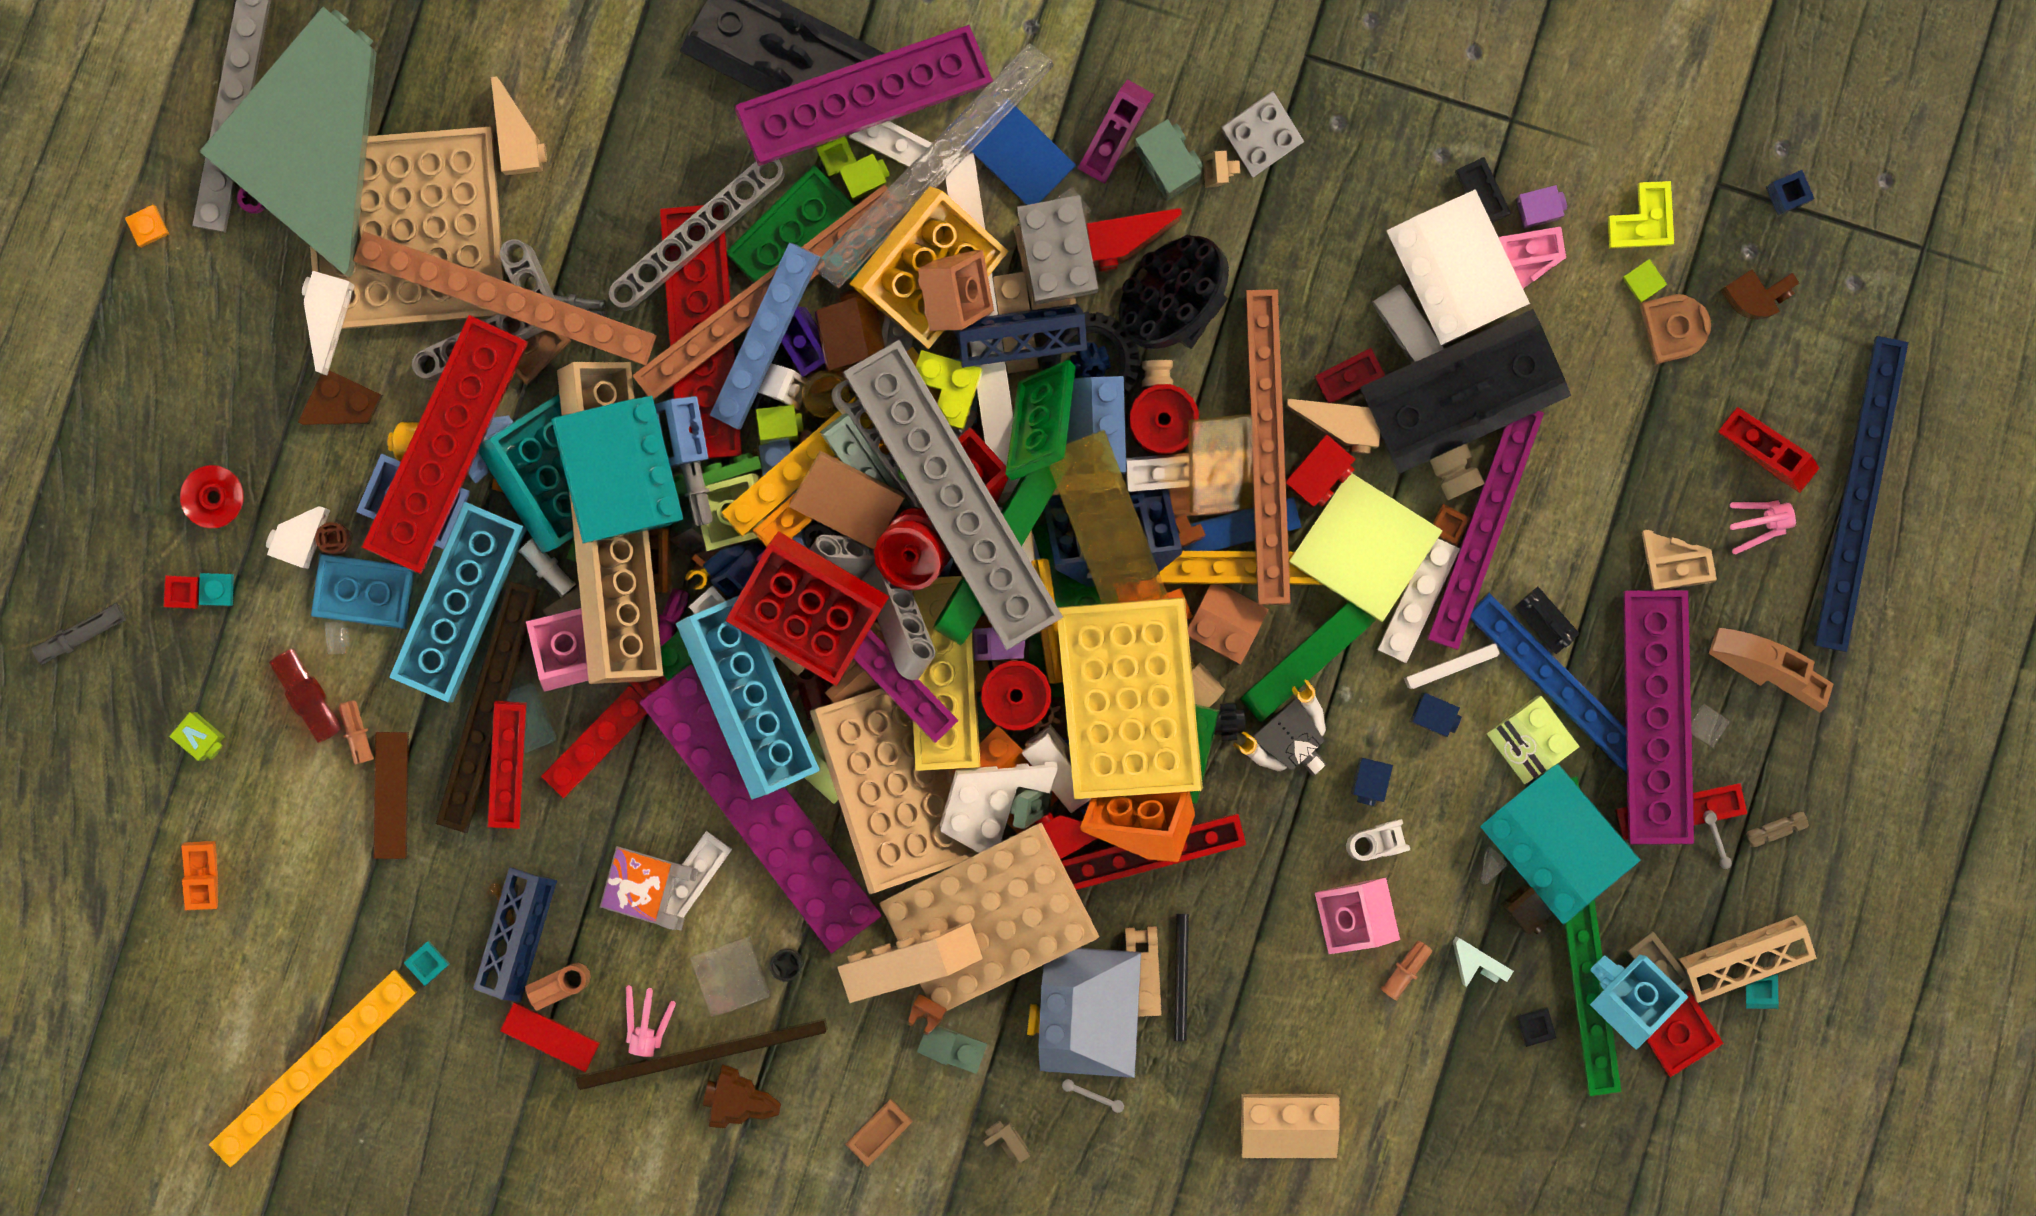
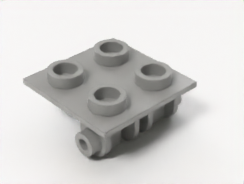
[1221,91,1304,177]

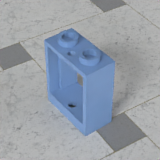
[655,396,709,469]

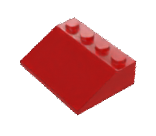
[725,531,889,686]

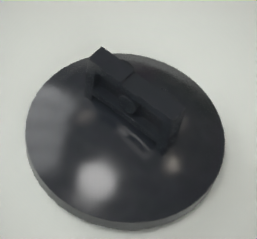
[1119,235,1229,349]

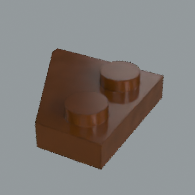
[298,370,383,426]

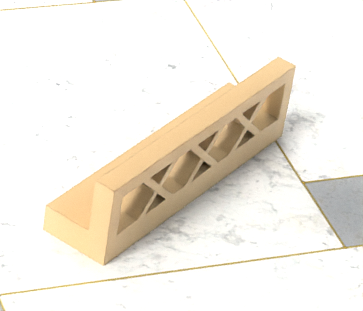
[1679,915,1817,1003]

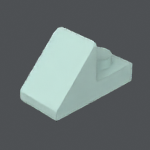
[1453,936,1514,987]

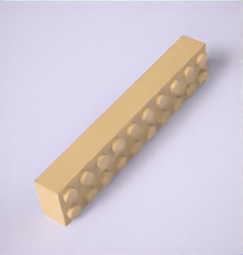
[557,362,663,684]

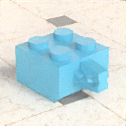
[1590,954,1688,1050]

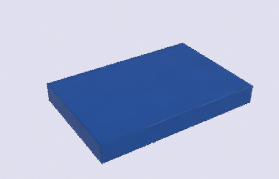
[965,99,1076,205]

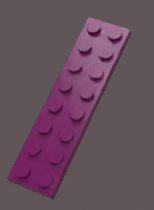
[735,25,993,166]
[1623,590,1694,845]

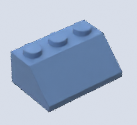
[1064,376,1126,476]
[356,454,470,549]

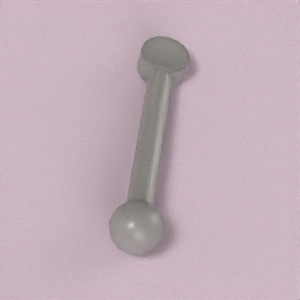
[1703,810,1732,869]
[1062,1079,1124,1113]

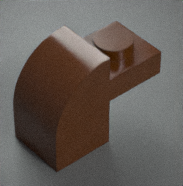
[1721,269,1799,320]

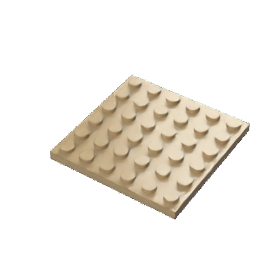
[310,126,504,329]

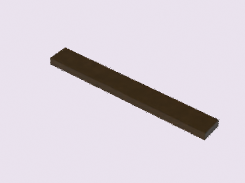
[435,581,540,833]
[576,1018,828,1090]

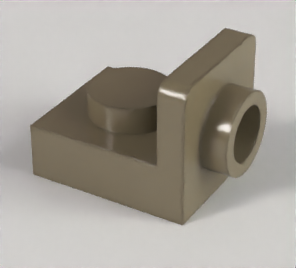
[983,1121,1031,1163]

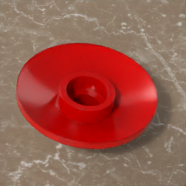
[180,465,244,528]

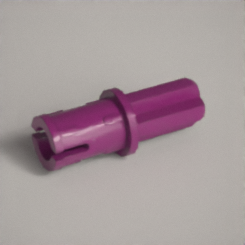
[658,588,690,647]

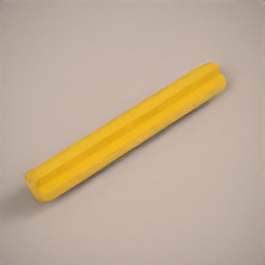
[1031,558,1063,684]

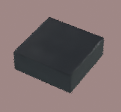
[1516,1007,1557,1047]

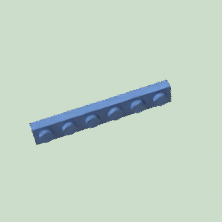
[710,243,820,429]

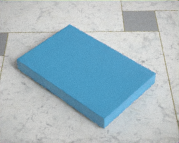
[311,554,415,629]

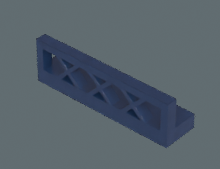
[954,304,1087,368]
[473,867,557,1002]

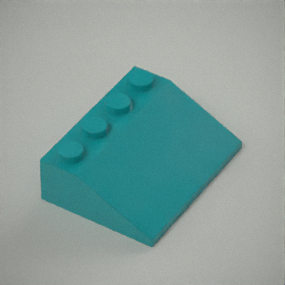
[478,394,574,554]
[551,396,684,544]
[1480,763,1641,925]

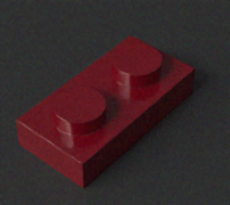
[1314,348,1385,403]

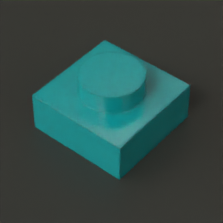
[199,573,234,606]
[404,941,450,986]
[1746,974,1779,1009]

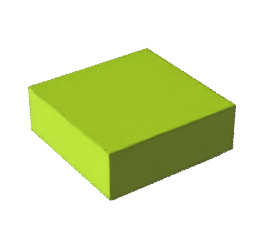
[816,136,856,178]
[1622,259,1667,303]

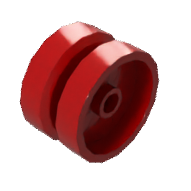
[1129,384,1199,455]
[874,508,952,590]
[981,661,1051,730]

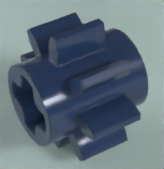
[1070,342,1111,378]

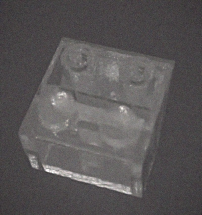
[690,935,771,1017]

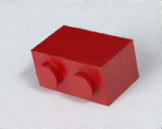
[1286,435,1356,508]

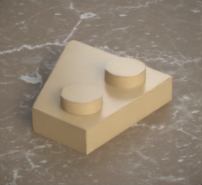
[1642,530,1717,591]

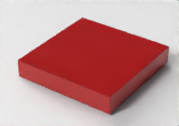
[1646,989,1724,1078]

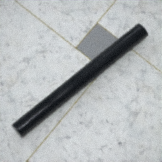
[1174,914,1189,1041]

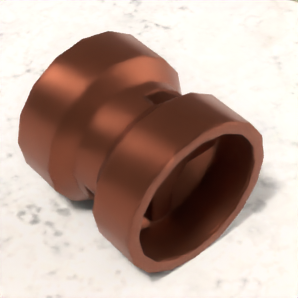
[315,522,352,555]

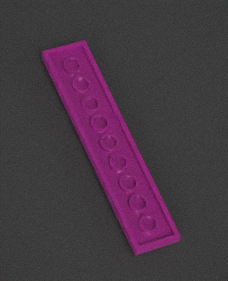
[640,663,882,954]

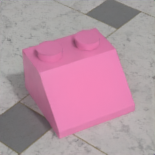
[526,608,589,692]
[1315,878,1400,954]

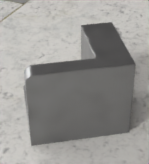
[669,504,706,557]

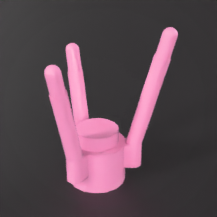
[1730,500,1796,554]
[626,985,676,1057]

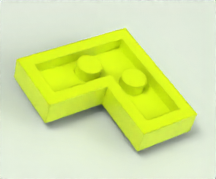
[1608,181,1674,249]
[916,350,983,430]

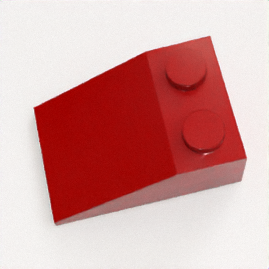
[1086,208,1182,272]

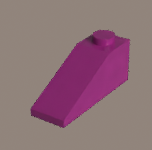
[1077,79,1155,184]

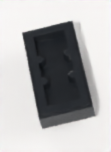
[1455,157,1511,223]

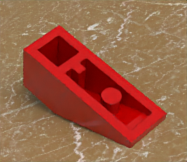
[1718,407,1820,493]

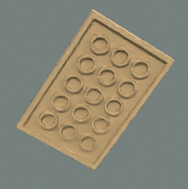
[810,688,978,894]
[879,822,1099,1011]

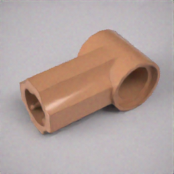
[525,963,591,1011]

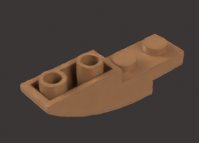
[1709,627,1833,713]

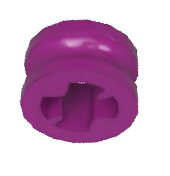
[237,188,265,214]

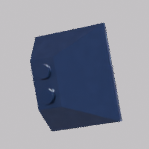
[1043,487,1182,587]

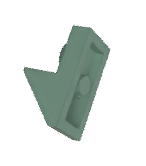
[1010,787,1052,829]
[917,1026,987,1074]

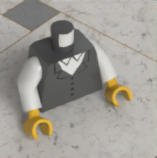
[1233,679,1327,776]

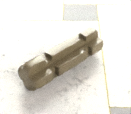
[1746,812,1809,847]

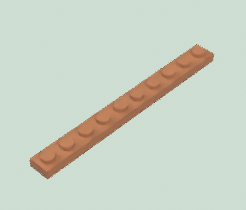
[632,184,904,400]
[353,231,657,365]
[1245,289,1290,606]

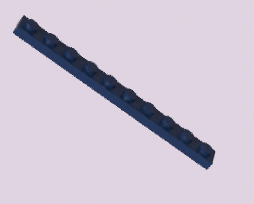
[1814,336,1909,652]

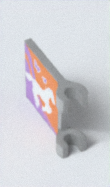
[600,846,698,930]

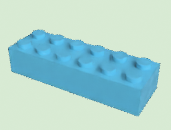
[389,502,527,702]
[676,596,820,800]

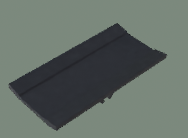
[680,0,885,138]
[1360,309,1571,474]

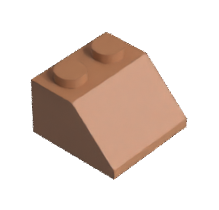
[918,250,994,331]
[1188,584,1269,665]

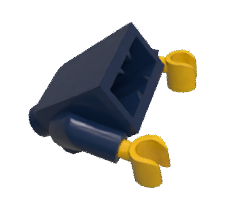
[685,542,767,599]

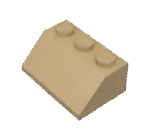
[1241,1094,1339,1158]

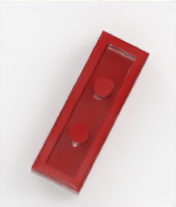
[500,1002,600,1072]

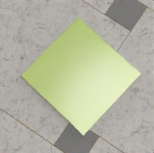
[1289,473,1443,622]

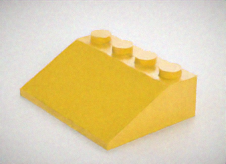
[849,186,1009,349]

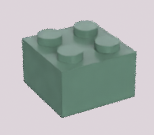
[1134,119,1203,201]

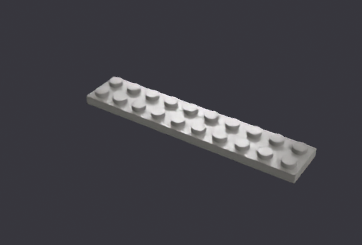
[843,340,1063,650]

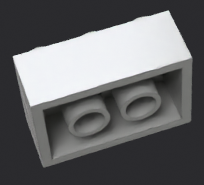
[1017,195,1098,305]

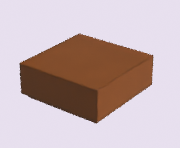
[1432,504,1471,547]

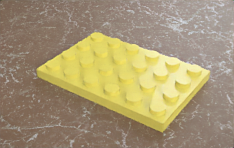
[1057,597,1203,799]

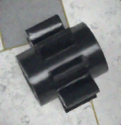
[1214,703,1245,741]

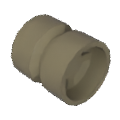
[1429,444,1485,501]

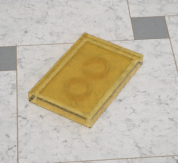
[1189,414,1253,515]

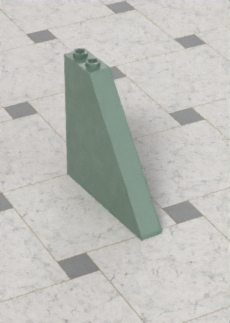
[199,7,377,278]

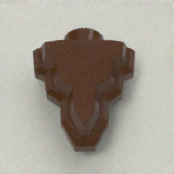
[703,1064,781,1128]

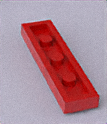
[541,686,648,798]
[488,701,527,829]
[1615,783,1747,840]

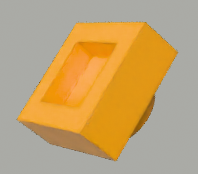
[125,204,169,248]

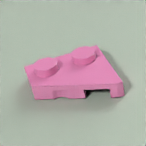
[1499,227,1566,289]

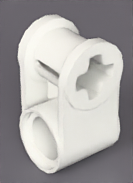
[1346,819,1410,861]

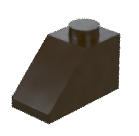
[1501,883,1553,935]

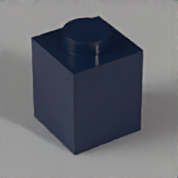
[1766,170,1814,216]
[1409,693,1462,737]
[1351,757,1393,806]

